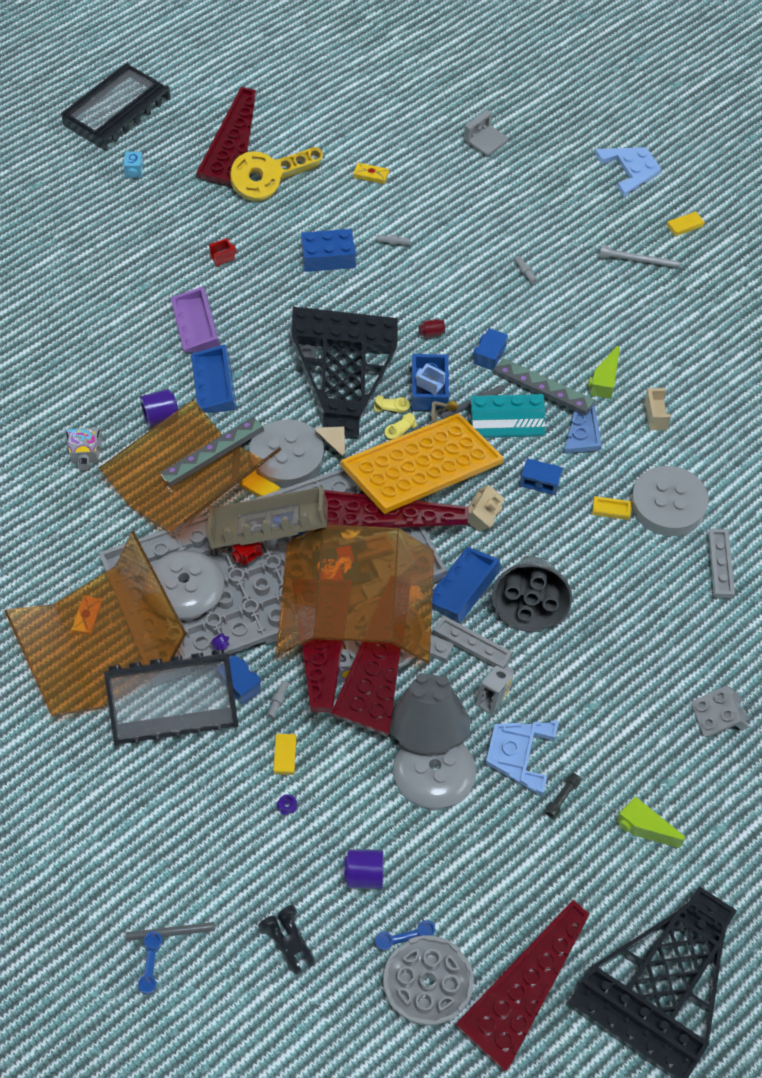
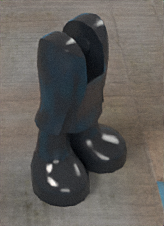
[258,905,315,975]

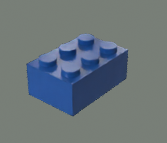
[301,229,356,272]
[412,354,449,411]

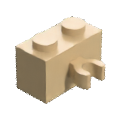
[468,485,505,531]

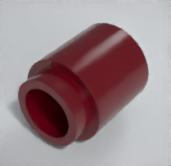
[418,319,446,339]

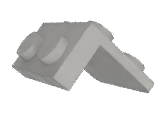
[464,110,508,156]
[692,685,749,737]

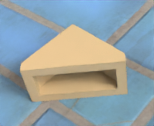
[315,427,345,457]

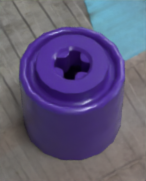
[140,388,179,428]
[344,849,384,889]

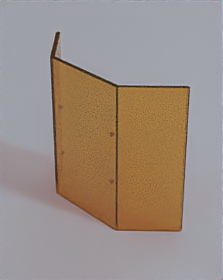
[99,399,282,536]
[276,524,434,664]
[5,531,187,716]

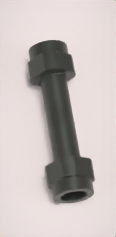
[544,773,581,819]

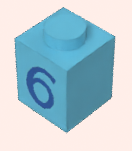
[123,151,143,178]

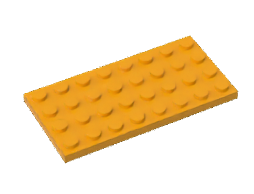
[340,413,504,514]

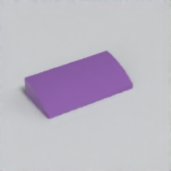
[171,286,221,352]

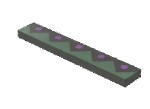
[493,358,595,415]
[160,417,264,487]

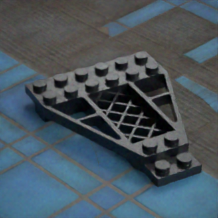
[290,306,398,439]
[567,886,737,1078]

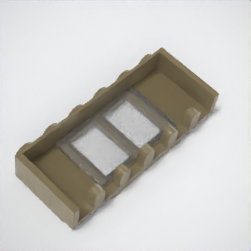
[206,486,328,549]

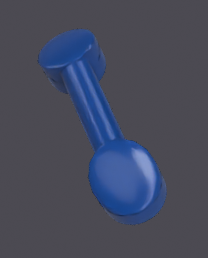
[375,920,435,951]
[138,931,162,995]

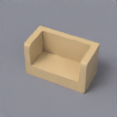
[644,388,671,431]

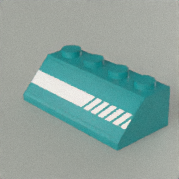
[469,394,545,438]

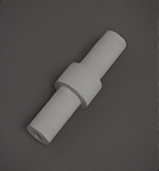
[377,235,411,246]
[515,256,538,284]
[267,680,289,719]

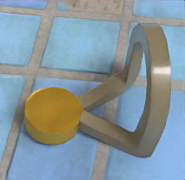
[431,401,458,423]

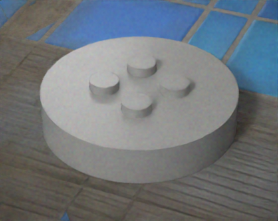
[249,419,324,488]
[631,466,708,536]

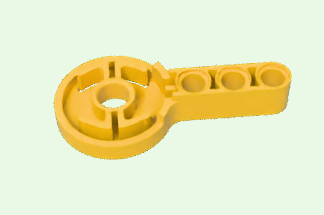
[230,147,323,201]

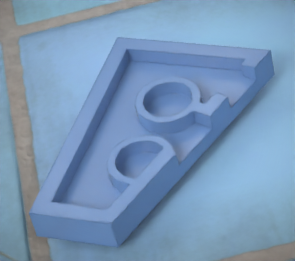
[565,405,602,453]

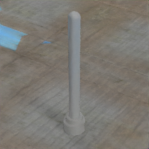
[599,245,681,268]

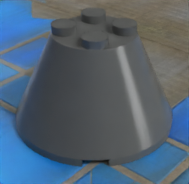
[492,556,572,632]
[390,673,470,755]

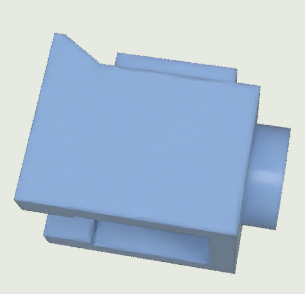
[416,363,445,396]

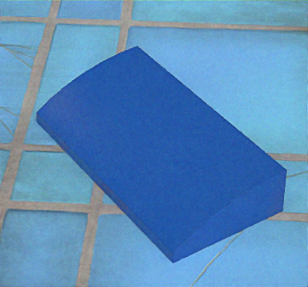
[191,345,237,413]
[425,546,501,624]

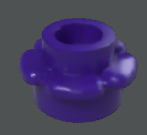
[211,633,229,650]
[277,794,297,815]

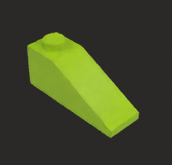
[588,346,620,399]
[617,796,686,848]

